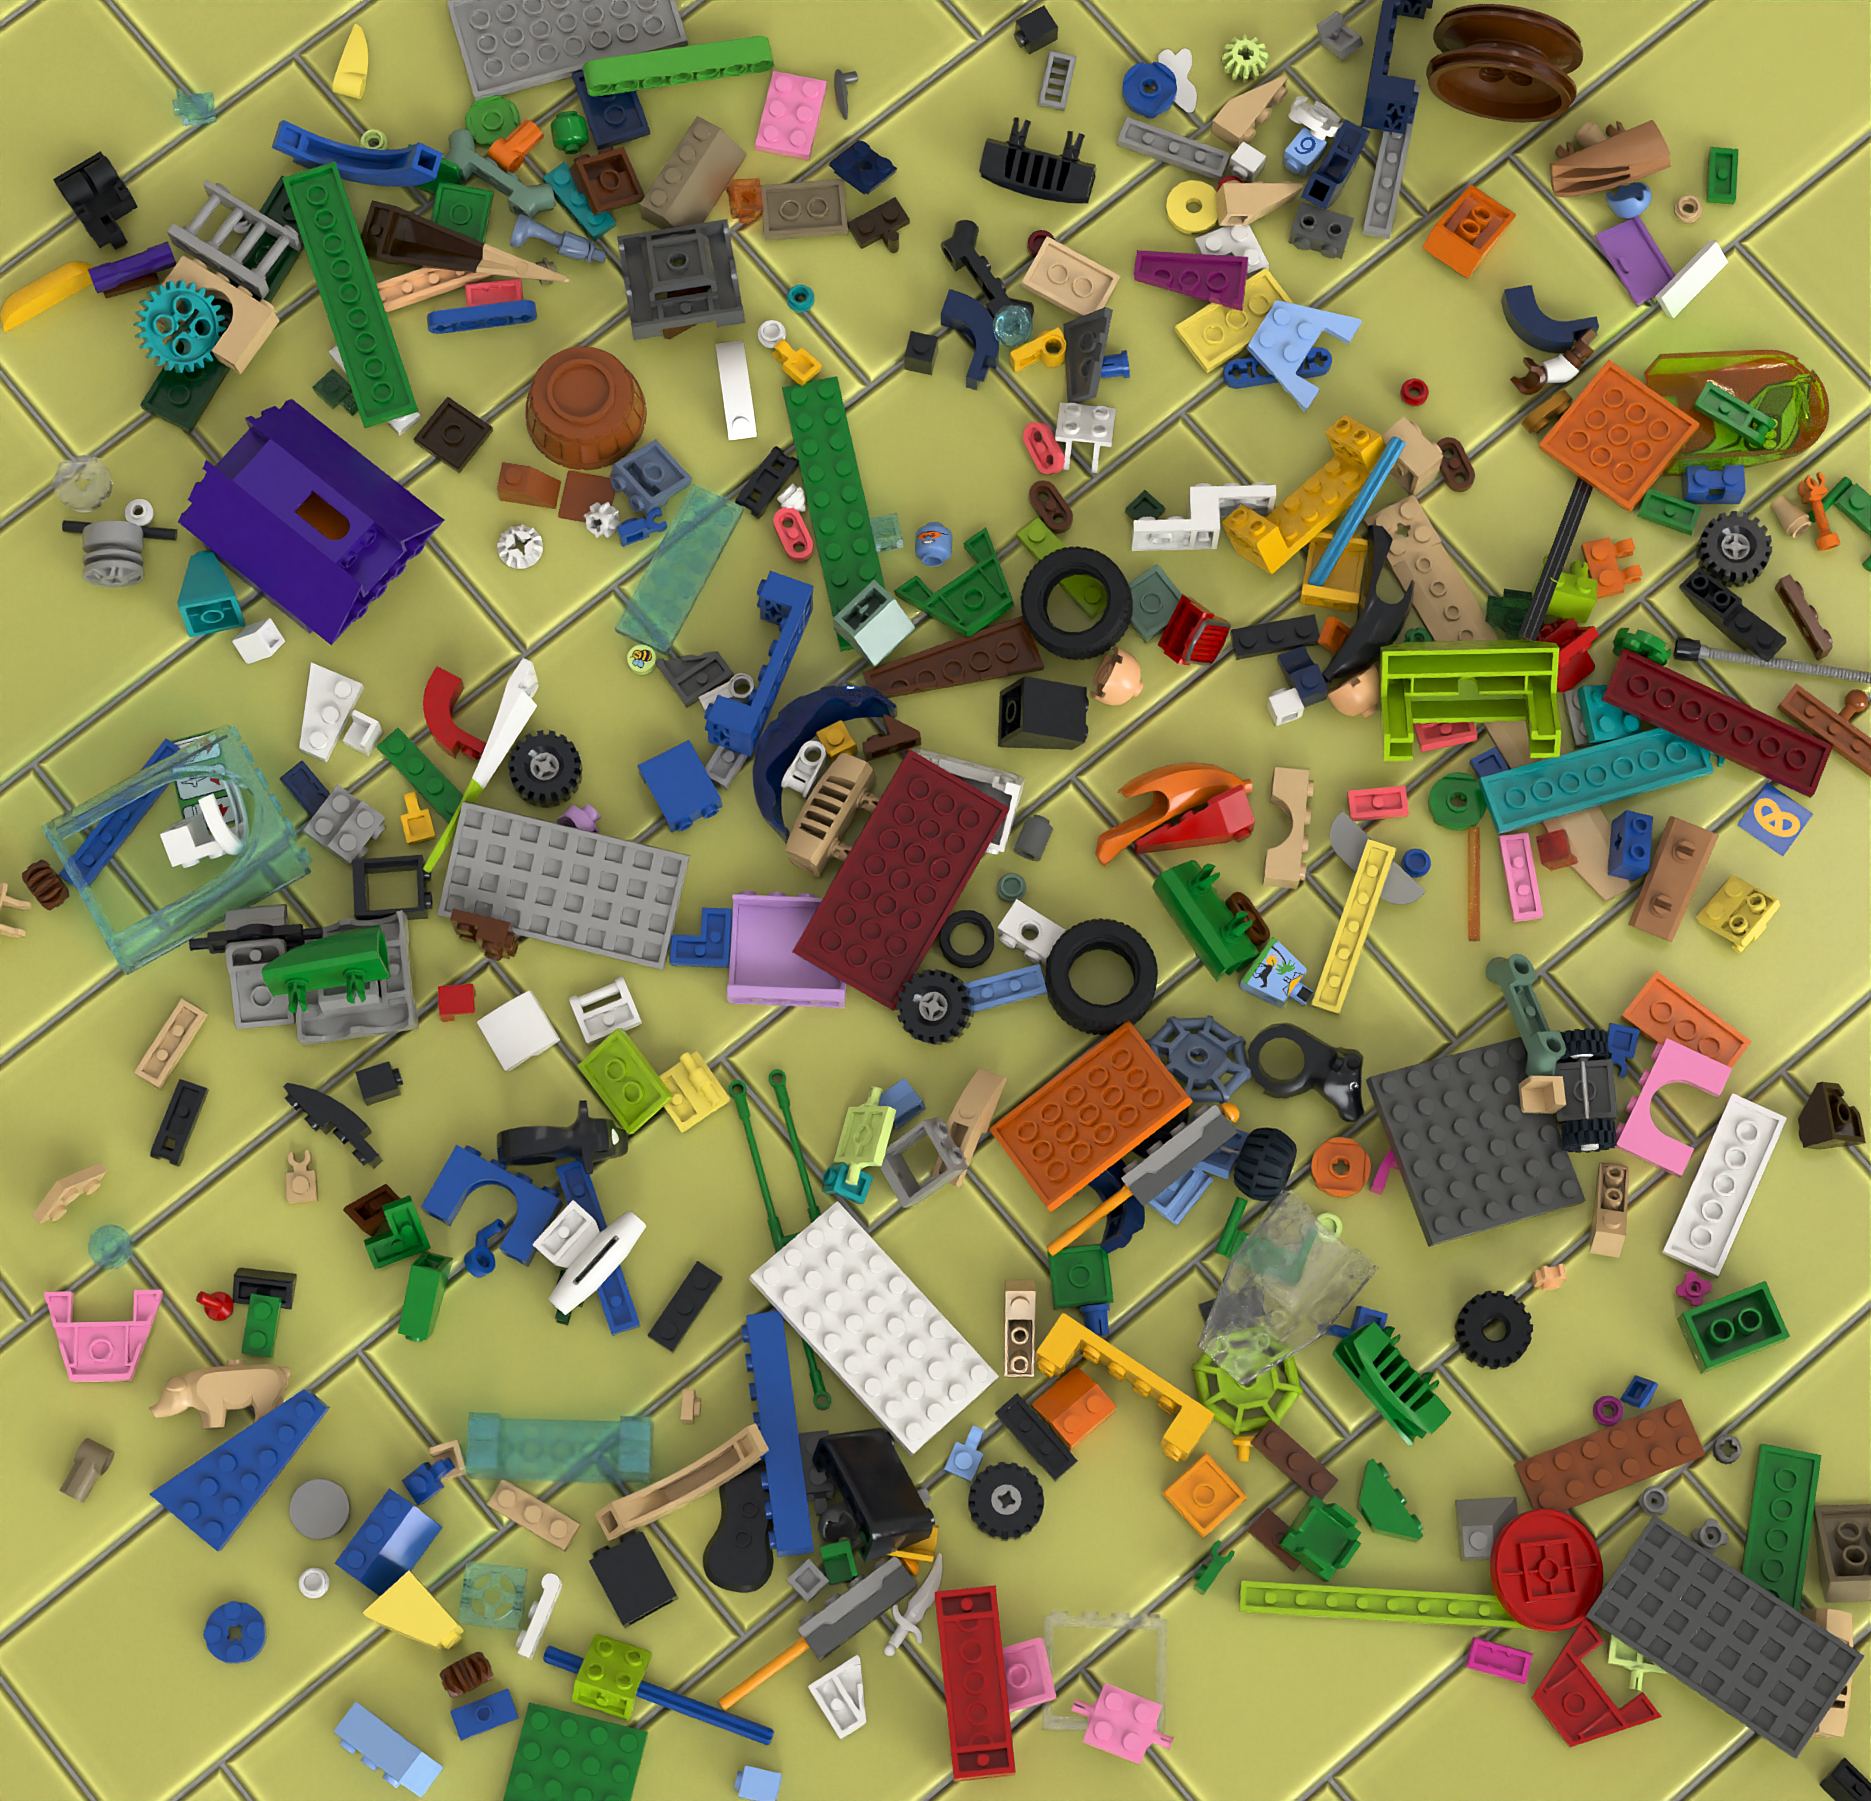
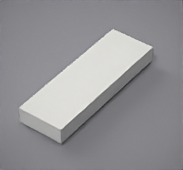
[1655,240,1728,319]

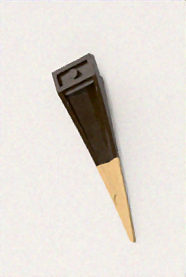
[361,200,570,282]

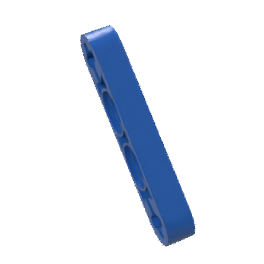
[427,300,537,334]
[1223,347,1332,389]

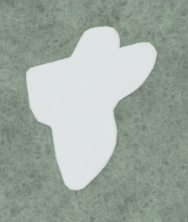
[1151,48,1197,113]

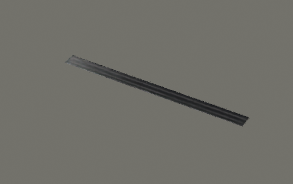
[1519,477,1593,641]

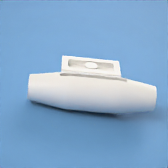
[532,1200,646,1315]

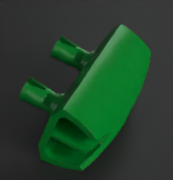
[1152,860,1260,982]
[1332,1321,1452,1446]

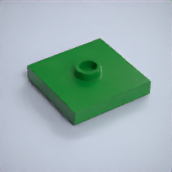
[431,181,494,243]
[1047,1243,1114,1310]

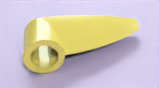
[333,24,368,99]

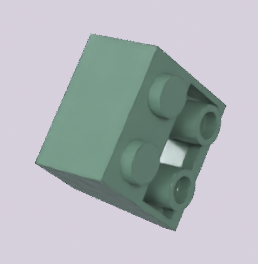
[833,580,915,668]

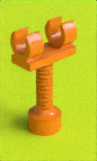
[1797,472,1841,551]

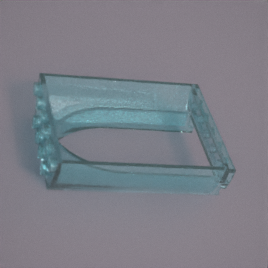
[41,724,312,975]

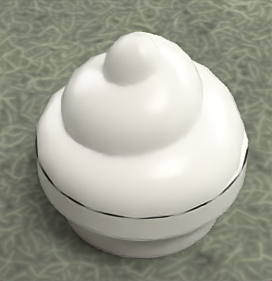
[776,483,805,512]

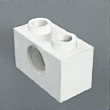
[997,899,1066,966]

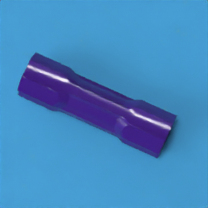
[88,241,176,294]

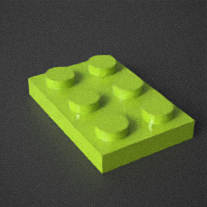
[577,1028,674,1134]

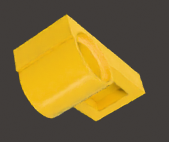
[1009,327,1066,372]

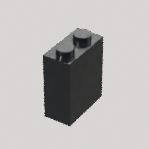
[589,1530,679,1628]

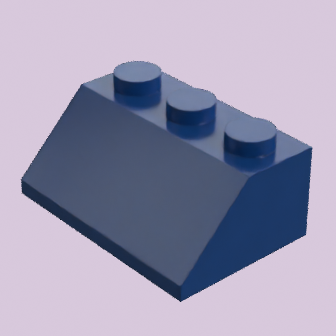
[335,1488,443,1596]

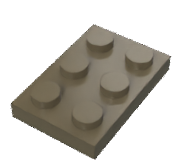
[760,179,848,241]

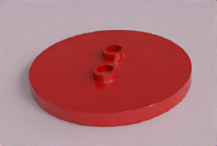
[1490,1508,1603,1632]

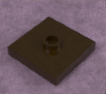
[413,396,493,473]

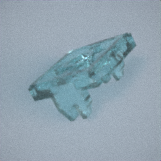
[457,1561,528,1631]

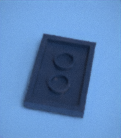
[572,71,650,151]

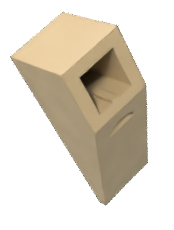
[1211,75,1288,150]
[1215,180,1303,226]
[1589,1163,1629,1258]
[1004,1280,1035,1377]

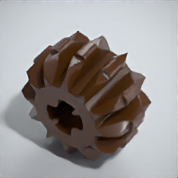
[22,859,69,911]
[439,1652,493,1698]

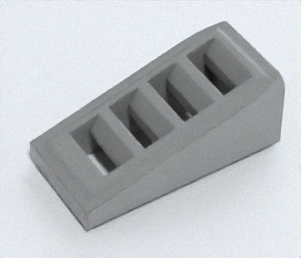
[1038,50,1077,111]

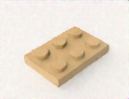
[1020,236,1121,318]

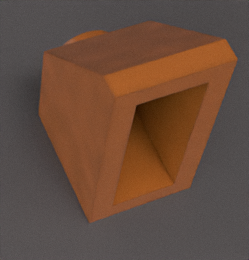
[497,462,561,509]

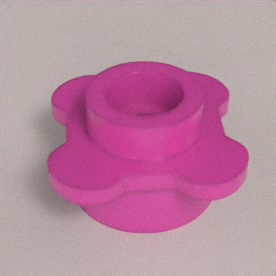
[1676,1271,1712,1306]

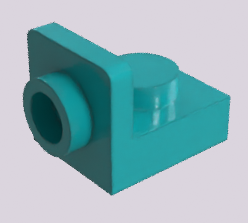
[822,1163,873,1204]

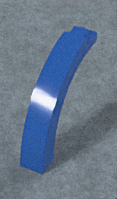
[272,120,443,187]

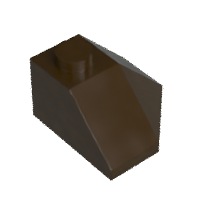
[1798,1082,1866,1150]

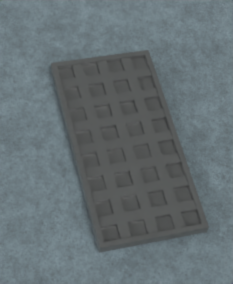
[1586,1515,1864,1760]

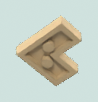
[32,1163,107,1224]

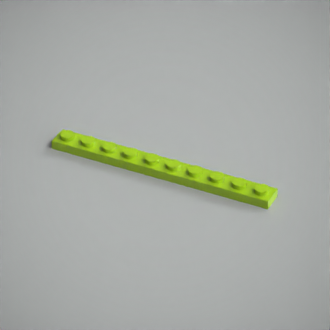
[1239,1580,1532,1630]

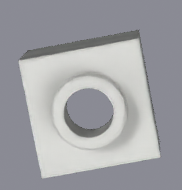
[1229,141,1266,183]
[1267,688,1304,727]

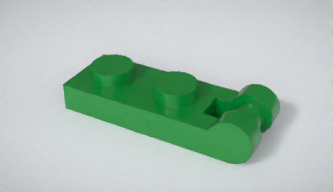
[1692,381,1776,448]

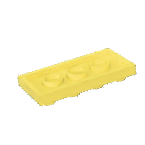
[1174,268,1294,373]

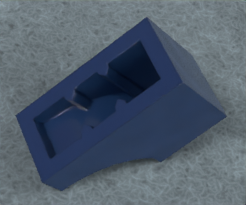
[1277,646,1328,708]

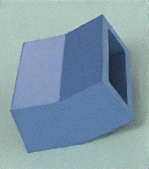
[878,1078,926,1130]

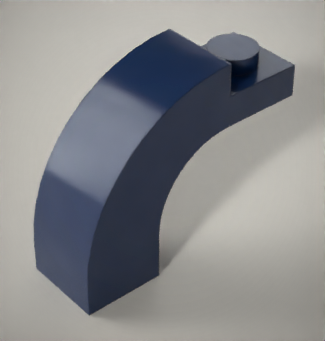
[1301,119,1371,209]
[1501,285,1599,353]
[941,289,999,391]
[1088,1159,1145,1254]

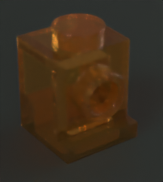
[726,178,763,223]

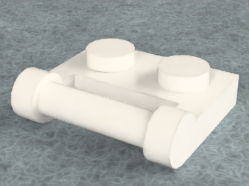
[568,976,642,1046]

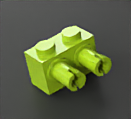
[1531,554,1597,623]

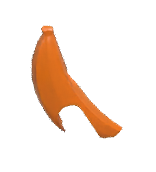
[1095,762,1252,867]

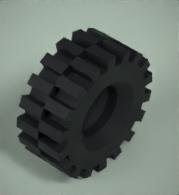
[1455,1291,1533,1369]

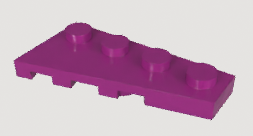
[1134,250,1249,311]

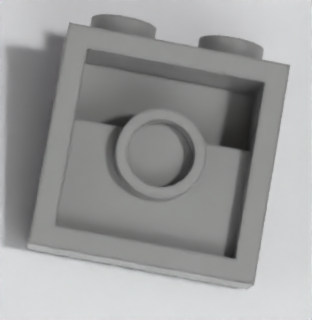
[302,785,386,866]

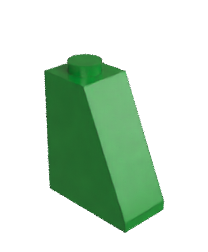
[398,1251,453,1342]

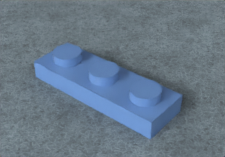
[964,964,1048,1013]

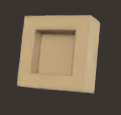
[680,1389,701,1424]

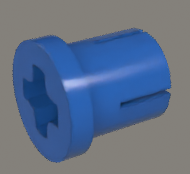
[1101,350,1130,379]
[1080,1304,1110,1336]

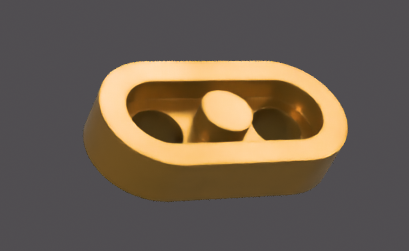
[1521,390,1572,434]

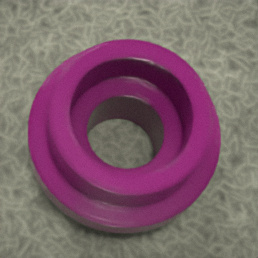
[1593,1396,1623,1426]

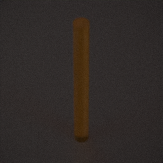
[1468,827,1480,942]

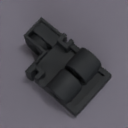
[53,151,138,250]

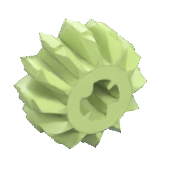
[1221,34,1269,83]

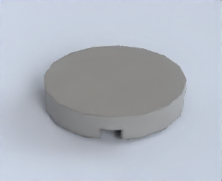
[289,1479,350,1540]

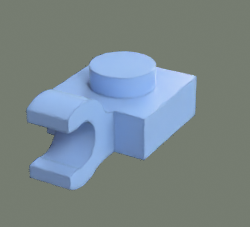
[944,1425,984,1482]

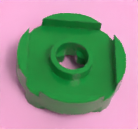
[1613,628,1671,666]
[1428,772,1487,831]

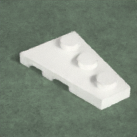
[299,662,364,763]

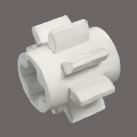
[584,502,621,538]

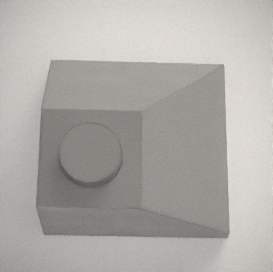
[1455,1497,1518,1561]

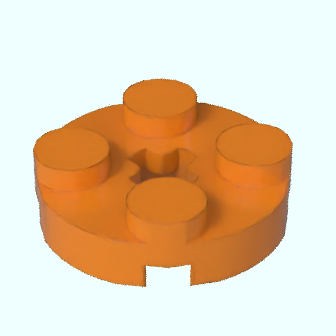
[1310,1137,1371,1198]

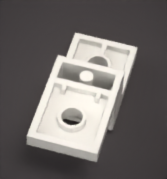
[1131,482,1276,551]

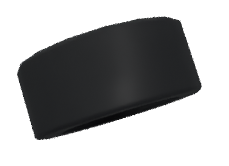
[940,910,994,968]

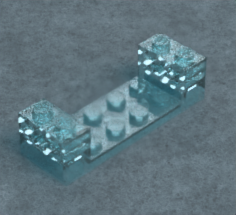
[466,1412,654,1484]

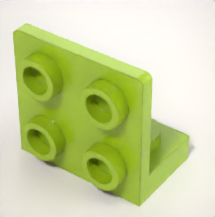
[571,1634,652,1721]

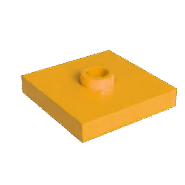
[1162,1452,1248,1539]

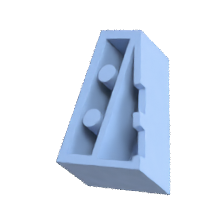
[333,1702,444,1797]

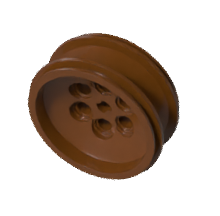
[1426,4,1584,123]

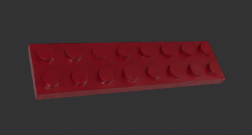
[1601,648,1833,798]

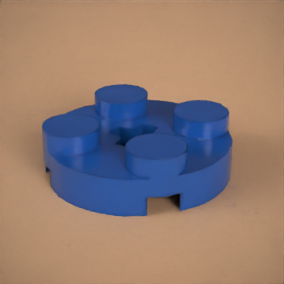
[1122,62,1177,119]
[203,1601,266,1664]

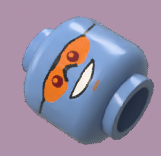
[915,522,953,566]

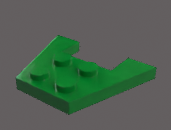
[894,527,1014,638]

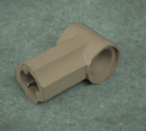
[59,1438,115,1503]

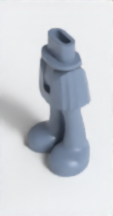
[510,214,607,264]

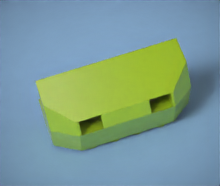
[1380,639,1561,761]

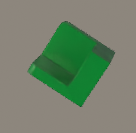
[820,1539,858,1585]

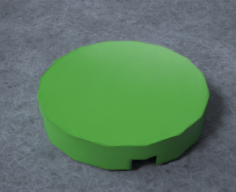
[465,95,520,149]

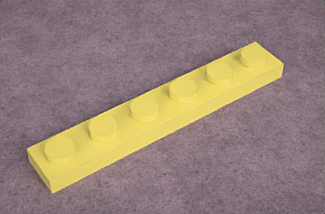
[1311,839,1396,1015]

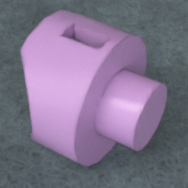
[556,804,601,833]

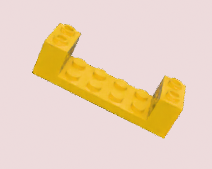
[1222,414,1395,575]
[1035,1313,1215,1462]

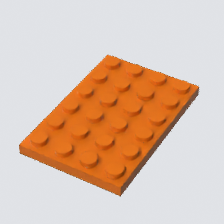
[989,1020,1193,1212]

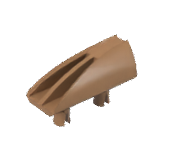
[1550,120,1671,197]
[1628,816,1719,942]

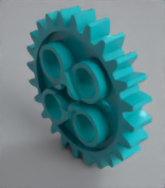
[133,280,226,373]

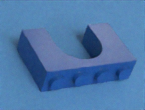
[421,1145,563,1267]

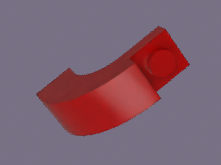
[423,666,487,761]

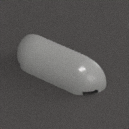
[1330,811,1426,904]

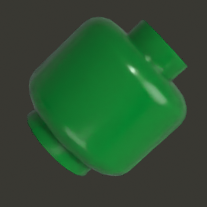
[550,111,589,155]

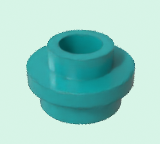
[786,285,814,312]

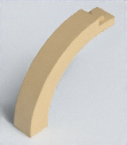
[595,1423,769,1541]

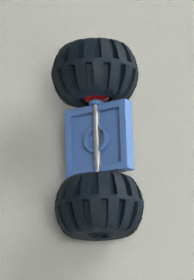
[1132,1107,1297,1201]

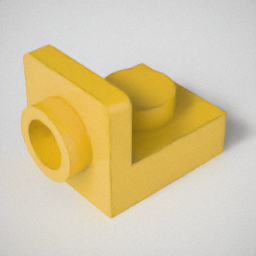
[816,720,857,764]

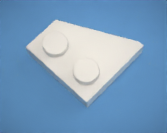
[808,1654,866,1740]

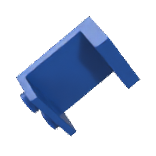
[638,740,722,833]

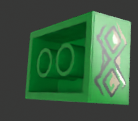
[1677,1281,1790,1374]

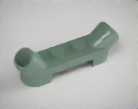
[444,129,556,219]
[1485,954,1566,1077]

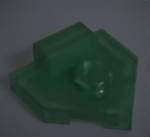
[1485,588,1544,640]

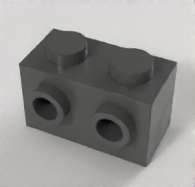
[1289,202,1354,259]

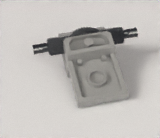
[189,904,323,1029]

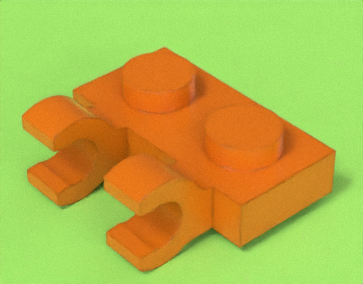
[1581,537,1642,599]

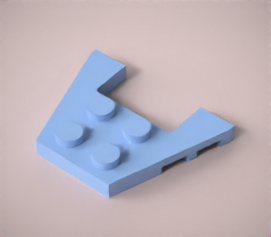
[1247,300,1362,413]

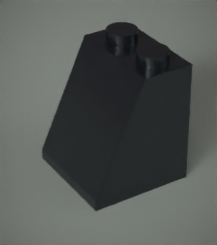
[998,676,1089,750]

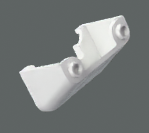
[913,749,1025,854]

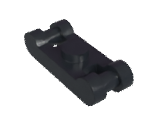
[735,446,799,519]

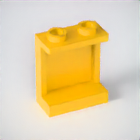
[1299,529,1368,613]

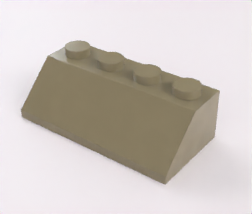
[640,116,746,229]

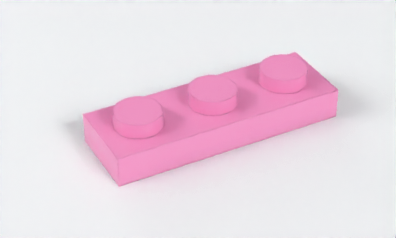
[1498,832,1543,922]

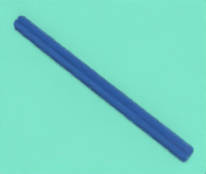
[543,1646,774,1745]

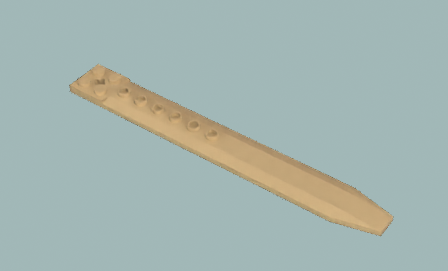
[1363,494,1631,902]

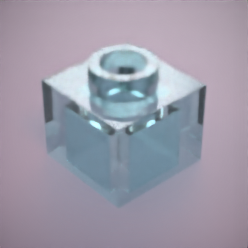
[869,513,903,553]

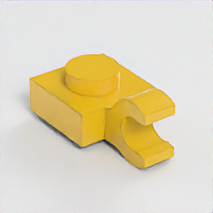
[772,339,822,386]
[400,791,436,846]

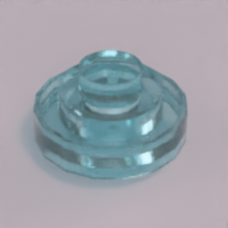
[993,304,1032,347]
[88,1224,134,1269]

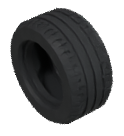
[1021,546,1133,660]
[1045,918,1158,1035]

